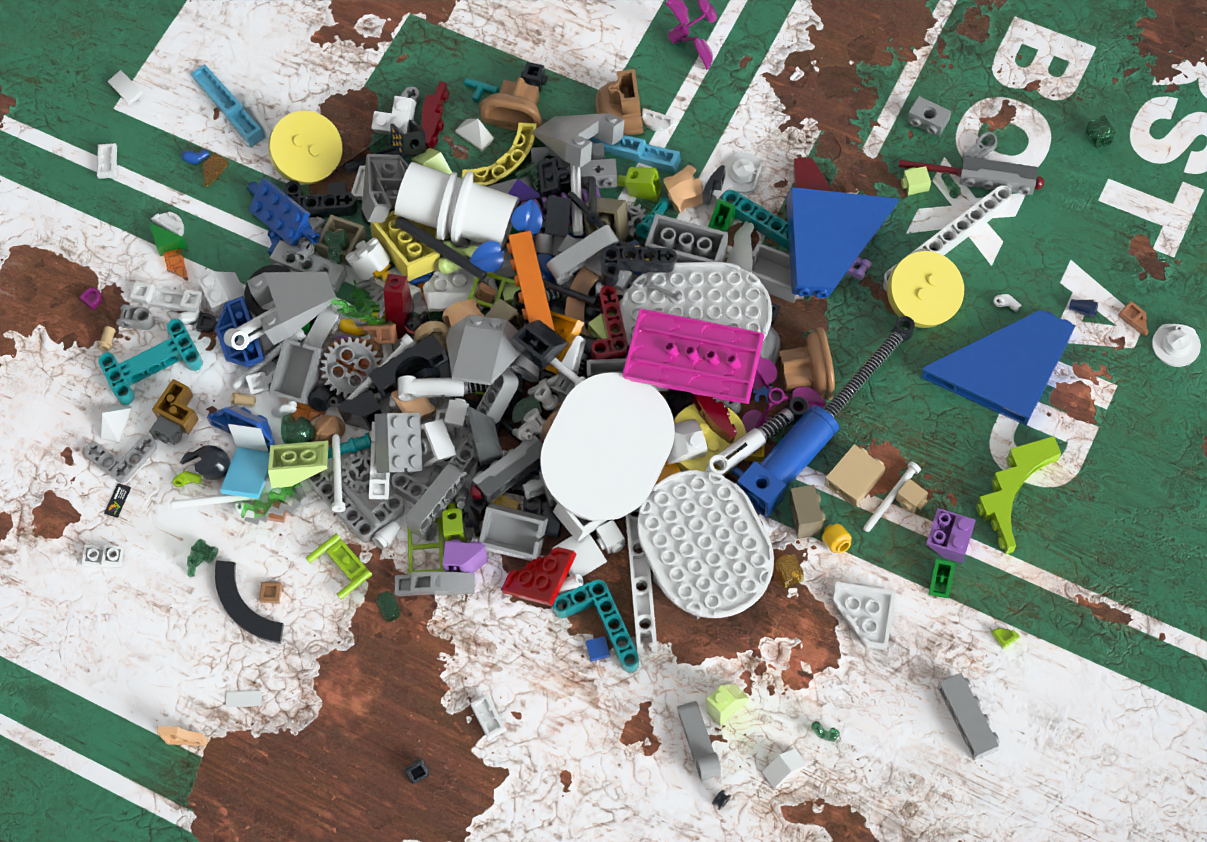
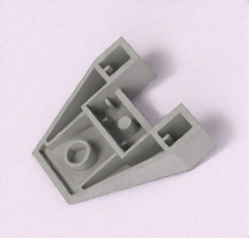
[533,113,624,168]
[362,154,409,222]
[247,272,337,345]

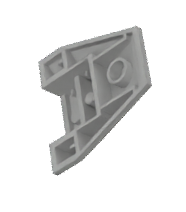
[446,315,521,385]

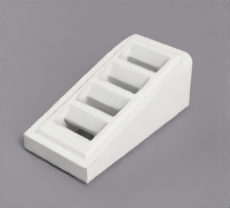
[558,335,586,375]

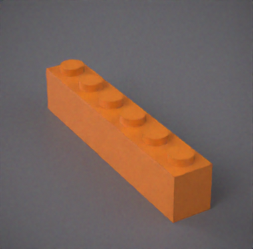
[506,230,555,331]

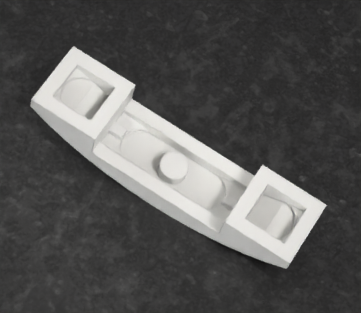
[129,282,204,311]
[369,422,390,500]

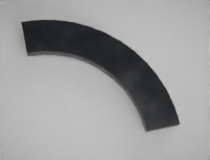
[215,560,284,644]

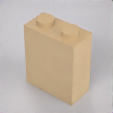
[824,444,885,508]

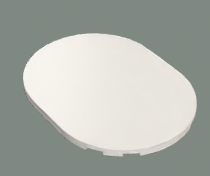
[620,262,772,347]
[540,372,675,521]
[637,470,774,618]

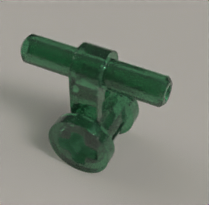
[515,158,548,193]
[325,230,347,265]
[187,538,218,577]

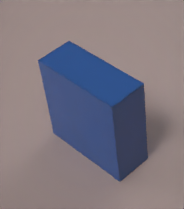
[586,636,610,662]

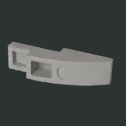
[394,572,475,596]

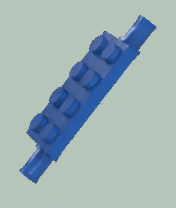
[247,178,321,246]

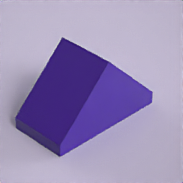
[508,179,540,202]

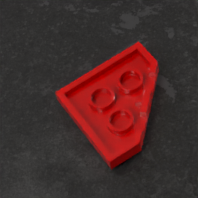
[501,547,577,606]

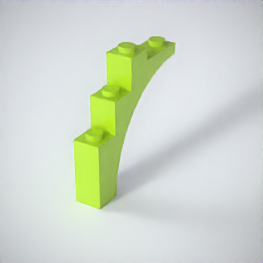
[976,436,1061,554]

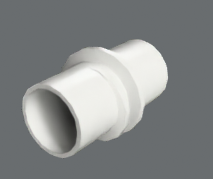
[395,162,519,250]

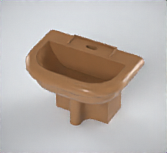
[595,69,643,136]
[479,77,542,131]
[779,327,835,400]

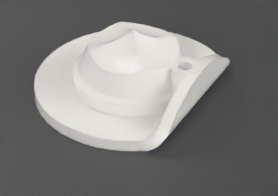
[722,153,764,193]
[1152,324,1201,367]

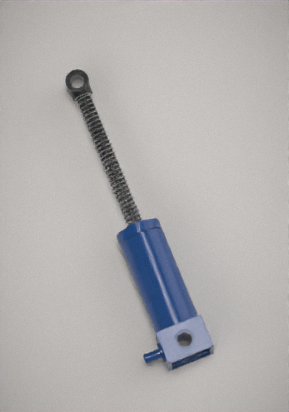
[732,316,915,518]

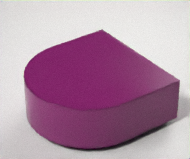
[79,288,102,310]

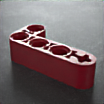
[591,286,628,360]

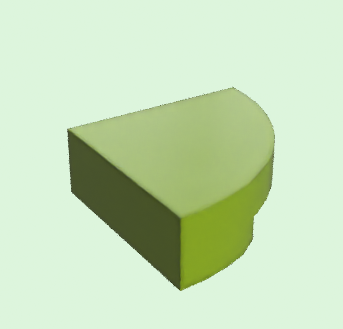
[991,628,1020,649]

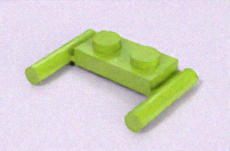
[305,533,372,600]

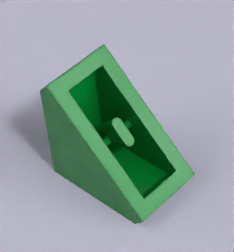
[708,198,736,232]
[150,224,187,256]
[929,558,956,598]

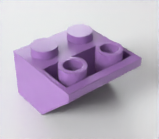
[926,508,976,563]
[443,540,488,573]

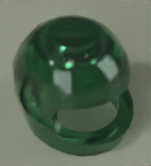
[281,414,315,444]

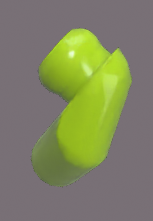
[172,471,202,487]

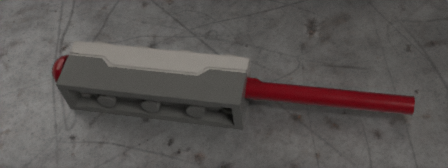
[898,156,1044,195]
[470,435,544,504]

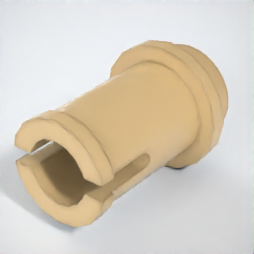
[98,326,116,352]
[231,391,256,407]

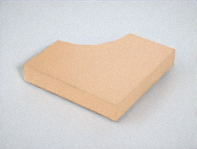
[157,726,207,746]

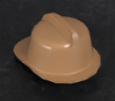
[304,415,346,447]

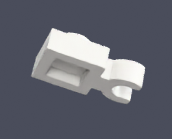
[245,371,275,395]

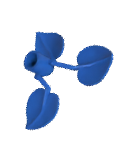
[470,199,556,283]

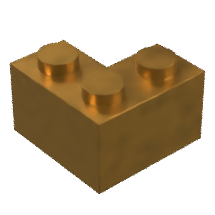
[152,379,199,435]

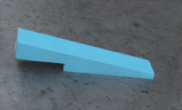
[190,64,265,147]
[588,135,682,174]

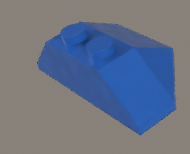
[215,296,265,367]
[206,406,276,452]

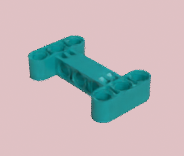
[98,319,203,405]

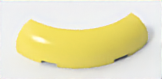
[462,123,537,186]

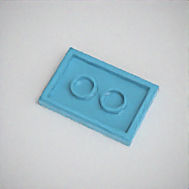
[221,447,270,499]

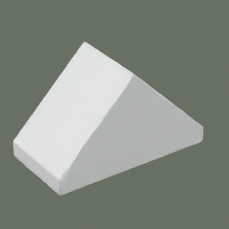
[762,749,807,789]

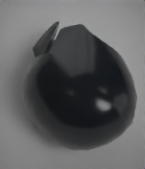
[180,445,231,480]

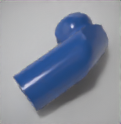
[182,149,210,165]
[267,229,283,255]
[410,271,434,285]

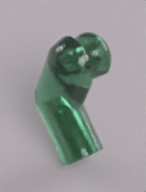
[941,172,961,199]

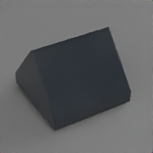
[404,758,430,785]

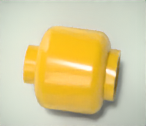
[822,524,851,553]

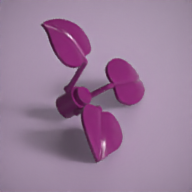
[665,0,717,70]
[741,357,826,434]

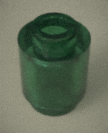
[375,591,401,622]

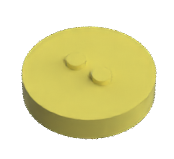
[268,111,342,185]
[887,251,964,328]
[674,404,746,476]

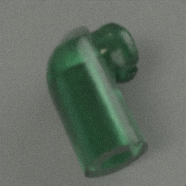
[811,721,840,742]

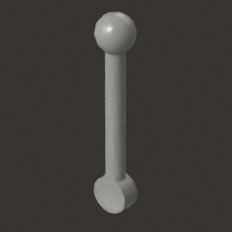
[646,281,682,301]

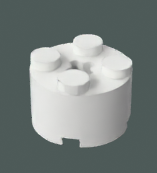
[345,237,390,280]

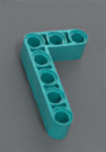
[723,190,789,250]
[553,580,639,673]

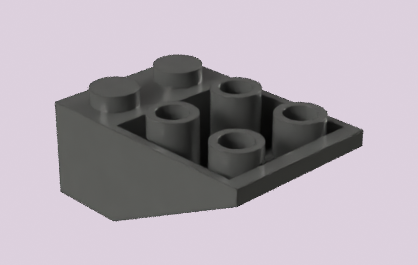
[465,407,503,466]

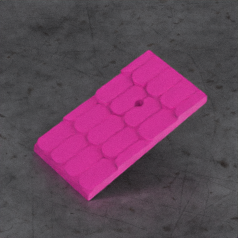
[622,308,764,404]

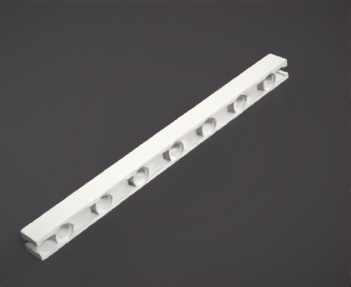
[626,506,657,654]

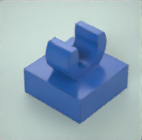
[753,384,772,402]

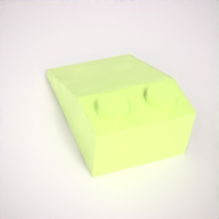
[268,441,329,488]

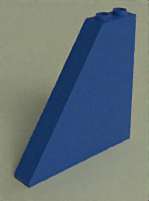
[786,187,898,298]
[921,310,1076,426]

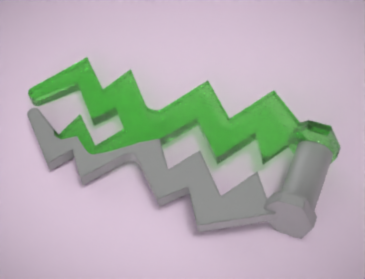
[350,277,385,321]
[331,300,394,333]
[241,482,310,525]

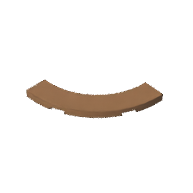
[565,267,599,336]

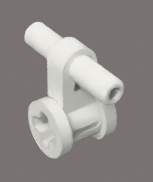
[527,375,559,410]
[512,408,546,440]

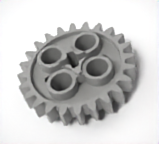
[320,337,381,398]

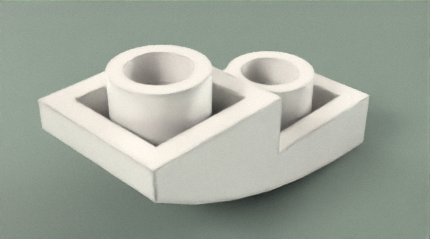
[107,70,143,105]
[82,545,124,567]

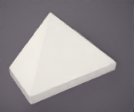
[455,119,494,152]
[101,404,132,443]

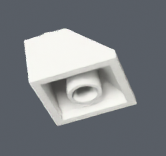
[667,419,708,465]

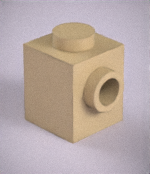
[895,479,928,513]

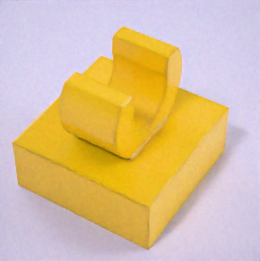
[372,264,391,283]

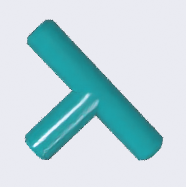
[464,78,499,102]

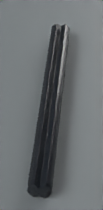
[395,216,488,280]

